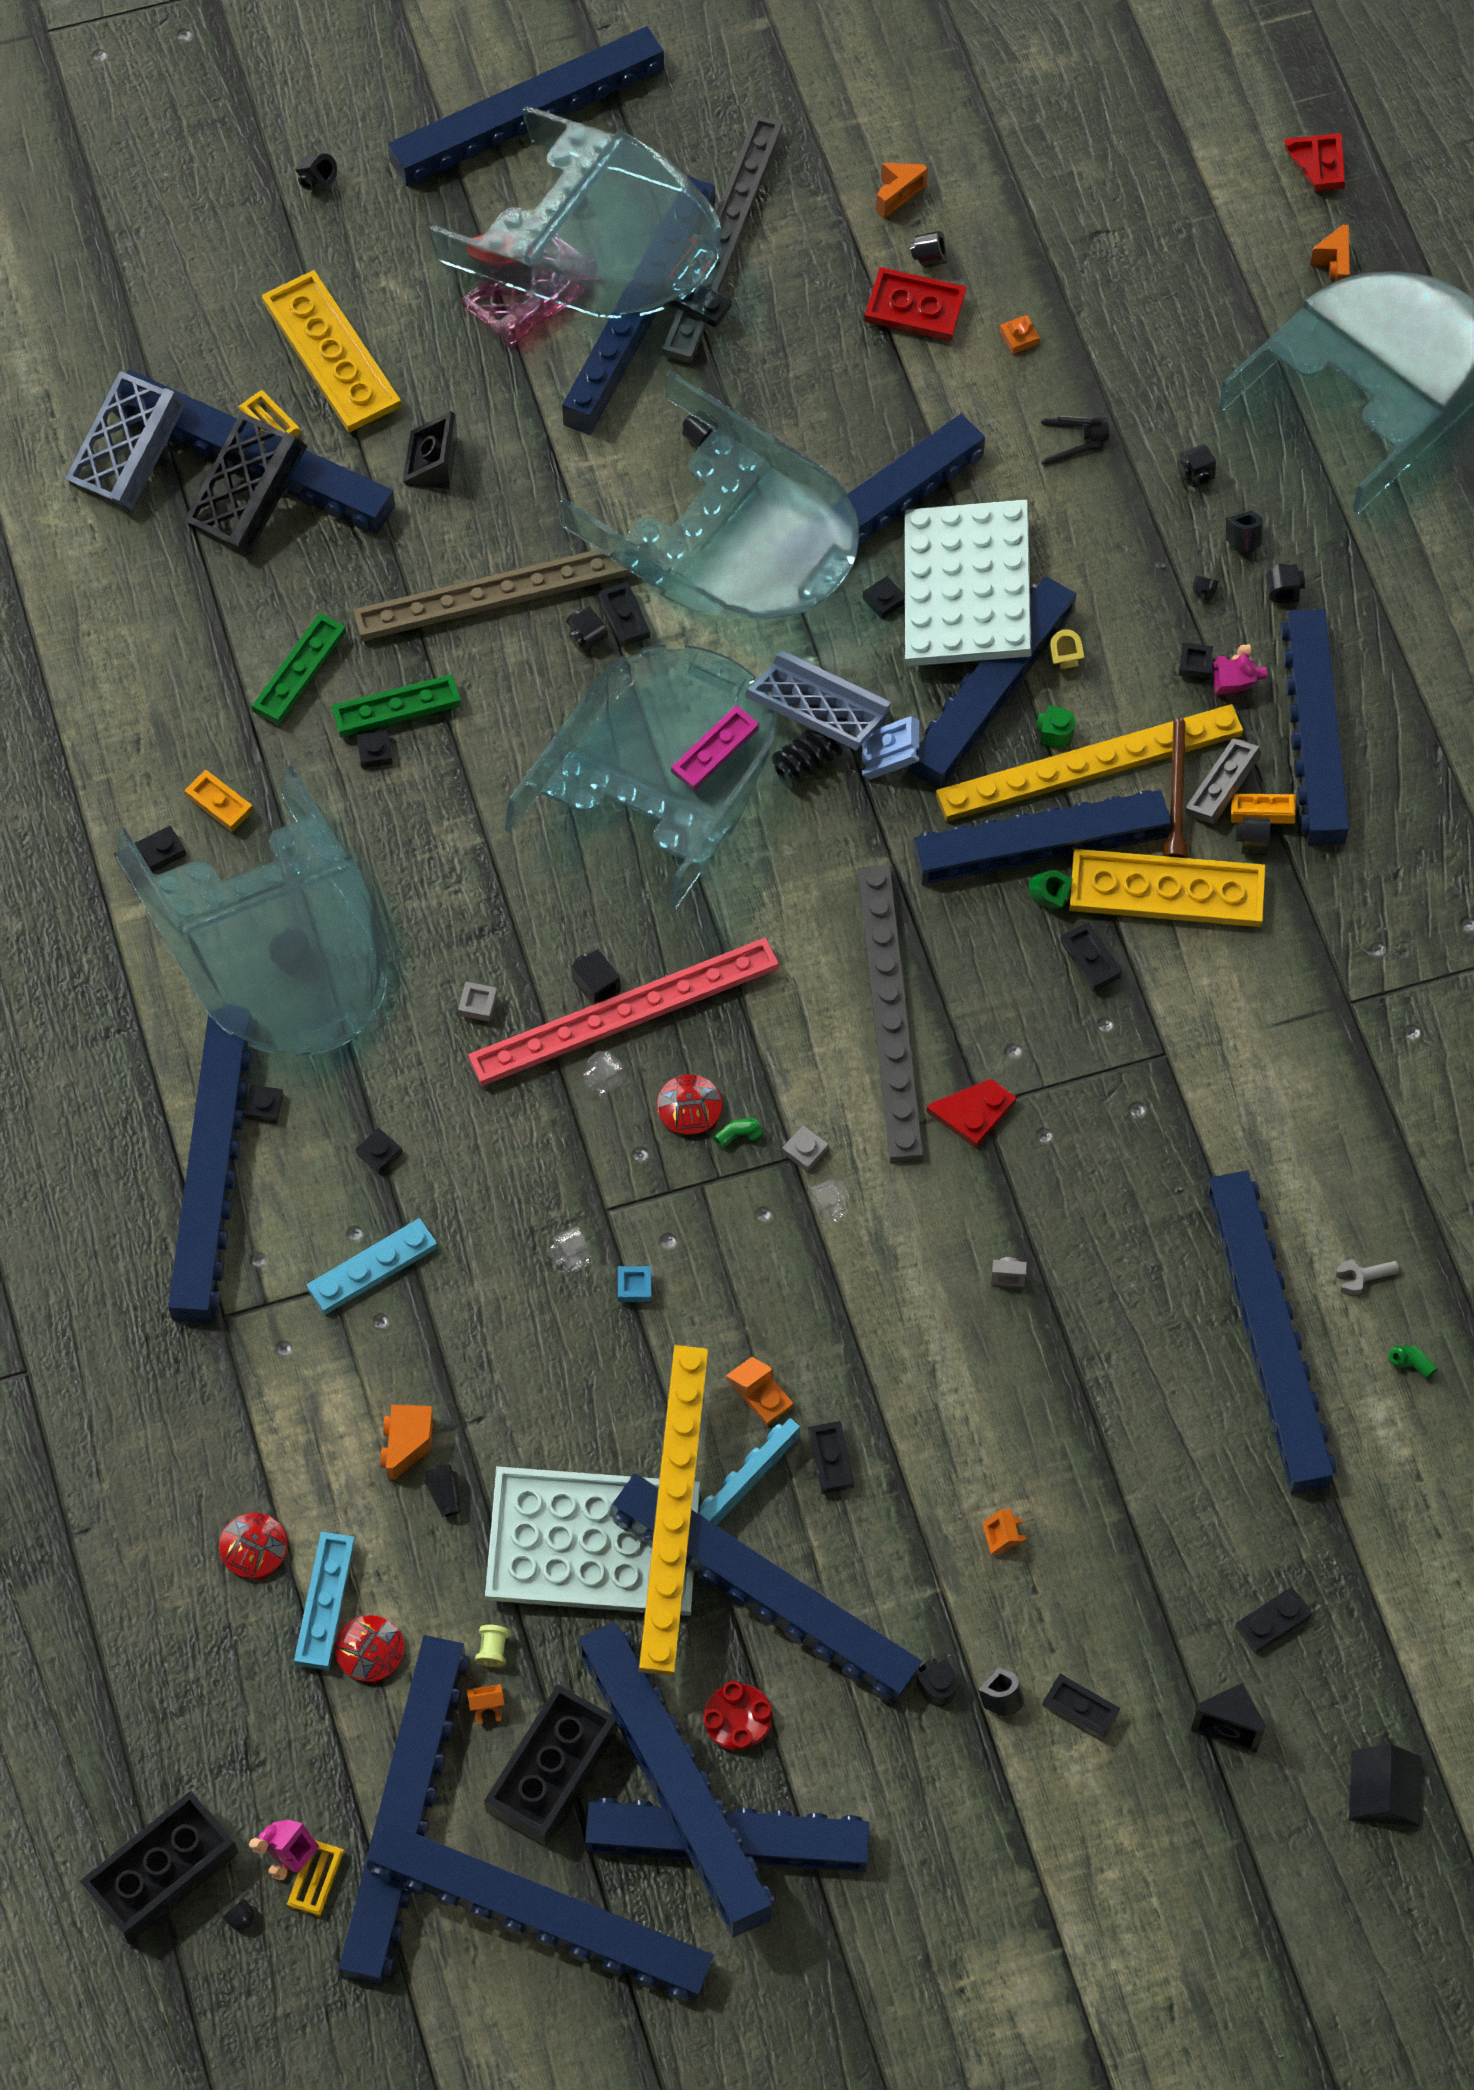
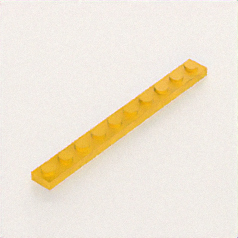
[936,704,1243,822]
[639,1345,708,1676]

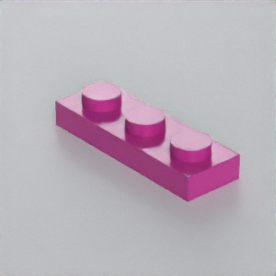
[671,705,759,792]

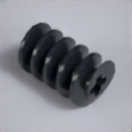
[772,729,842,789]

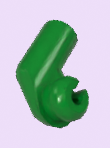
[713,1118,764,1149]
[1388,1346,1438,1379]

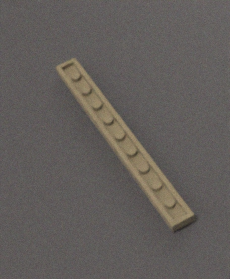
[353,536,661,642]

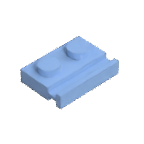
[862,716,919,779]

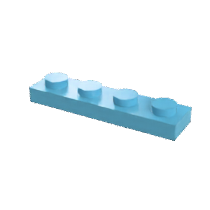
[306,1218,438,1315]
[698,1418,800,1525]
[294,1532,355,1670]

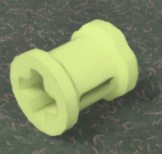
[475,1625,510,1668]

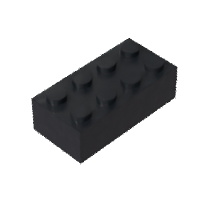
[484,1684,618,1847]
[80,1790,239,1944]

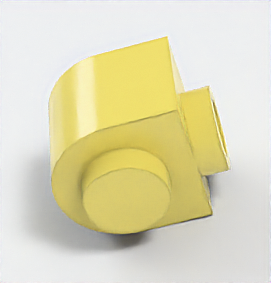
[1050,629,1084,669]

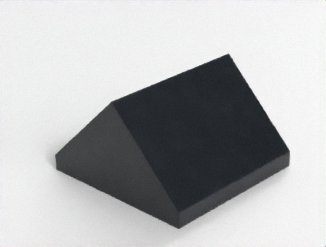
[403,411,458,489]
[1190,1683,1266,1753]
[1348,1744,1422,1826]

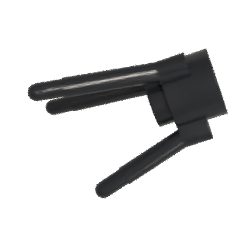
[1041,415,1109,465]

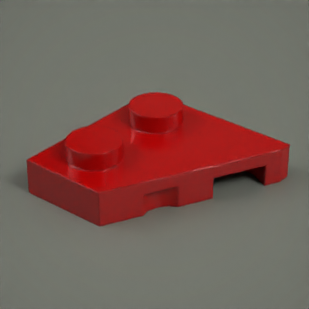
[1284,133,1345,191]
[926,1079,1017,1148]

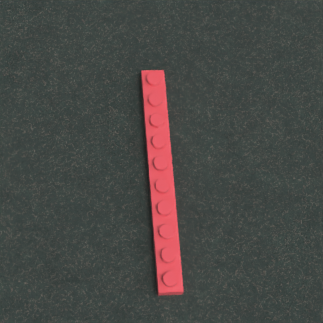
[468,937,779,1087]

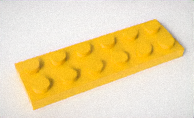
[261,270,402,433]
[1069,849,1265,927]

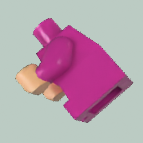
[1212,645,1267,695]
[249,1820,319,1880]

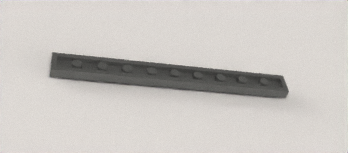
[662,115,783,363]
[858,865,923,1163]

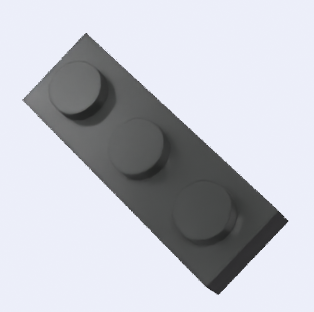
[1185,738,1262,824]

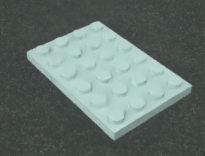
[905,500,1031,666]
[485,1466,700,1616]

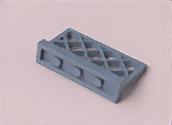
[65,371,187,511]
[745,650,892,750]

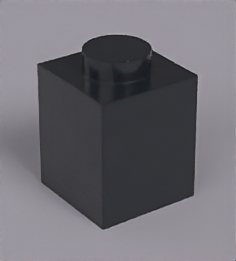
[571,949,621,1005]

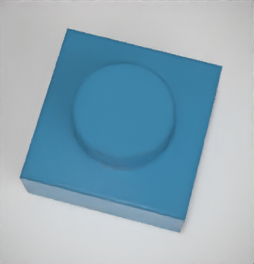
[618,1266,651,1302]

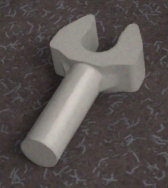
[1335,1259,1399,1295]

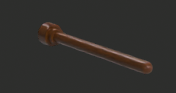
[1163,718,1188,858]

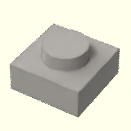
[458,982,498,1022]
[782,1125,828,1172]
[991,1257,1027,1287]

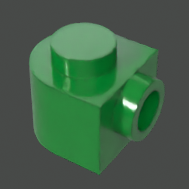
[1036,705,1076,747]
[1029,870,1073,910]

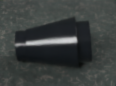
[424,1464,461,1517]

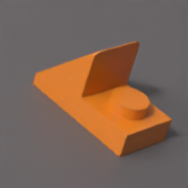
[876,163,928,219]
[1310,225,1350,292]
[726,1357,794,1427]

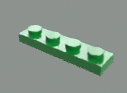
[251,613,346,726]
[331,674,461,738]

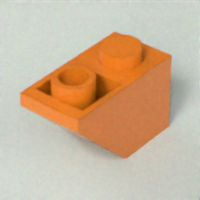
[381,1404,434,1480]

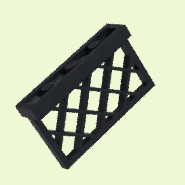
[184,412,308,554]

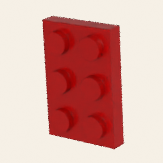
[864,267,967,342]

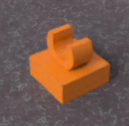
[999,315,1040,355]
[982,1509,1026,1554]
[467,1684,504,1724]

